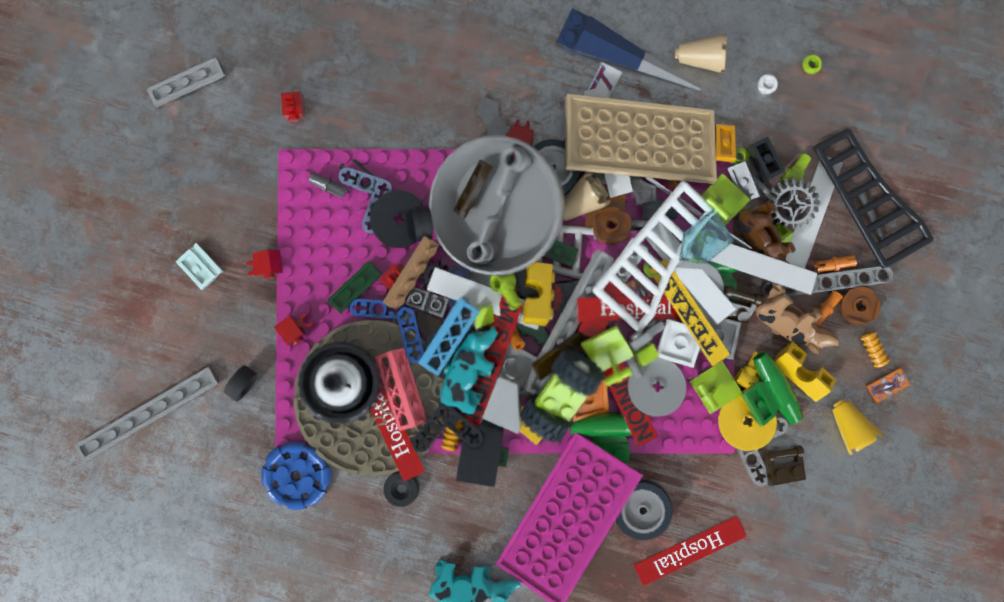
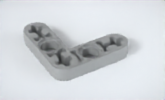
[736,417,788,486]

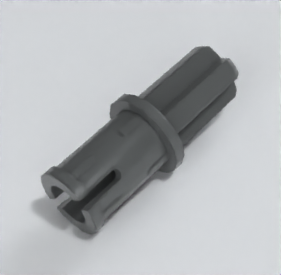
[309,172,347,198]

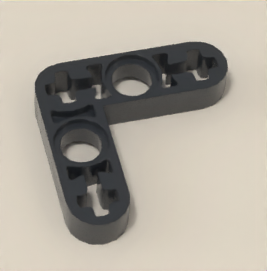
[412,404,485,452]

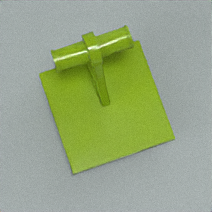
[701,173,750,227]
[581,326,634,386]
[689,361,742,414]

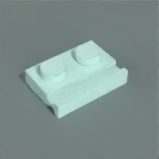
[176,243,224,290]

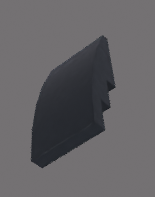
[456,419,504,487]

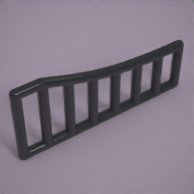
[813,129,934,269]

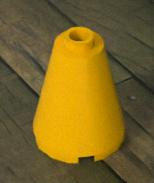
[832,399,884,455]

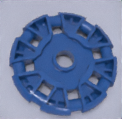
[261,441,331,510]

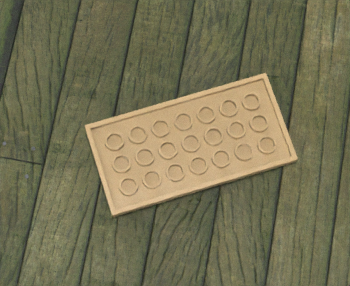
[565,94,717,184]

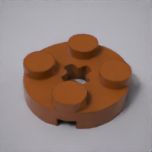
[592,207,631,245]
[840,287,881,325]

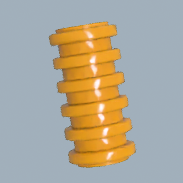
[860,331,891,368]
[441,415,464,451]

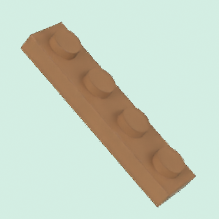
[383,236,439,309]

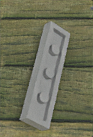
[146,57,225,107]

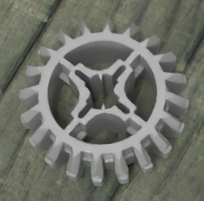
[766,177,820,229]

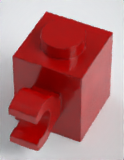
[281,91,305,122]
[505,119,534,146]
[246,249,283,279]
[379,263,404,290]
[274,313,314,346]

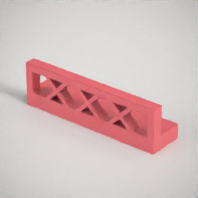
[375,347,428,431]

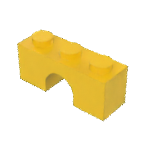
[522,262,555,326]
[774,342,837,402]

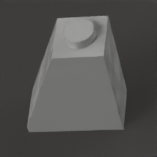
[482,371,523,434]

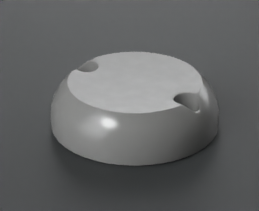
[429,136,565,275]

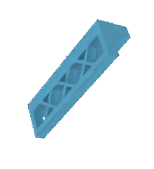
[419,295,480,376]

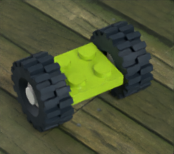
[520,348,605,443]

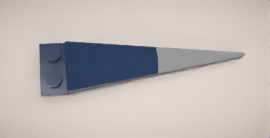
[555,8,701,91]

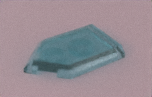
[679,209,734,264]

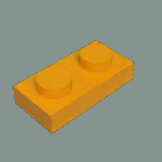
[715,124,736,162]

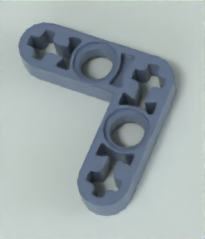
[339,167,393,234]

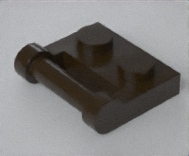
[723,285,763,324]
[764,445,806,486]

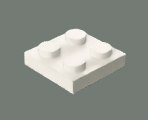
[657,319,700,368]

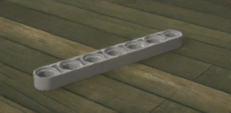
[760,266,893,296]

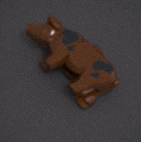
[738,202,796,283]

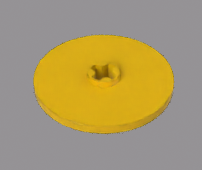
[718,395,777,451]

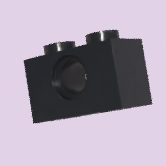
[745,137,785,183]

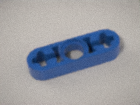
[350,299,407,319]
[397,307,424,363]

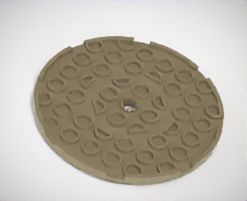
[293,320,448,476]

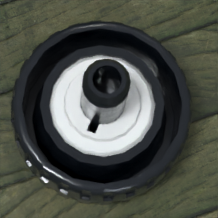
[298,342,382,424]

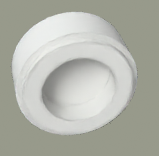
[757,74,778,95]

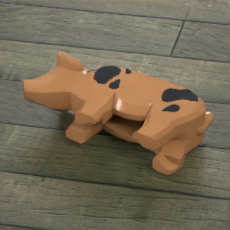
[755,284,839,355]

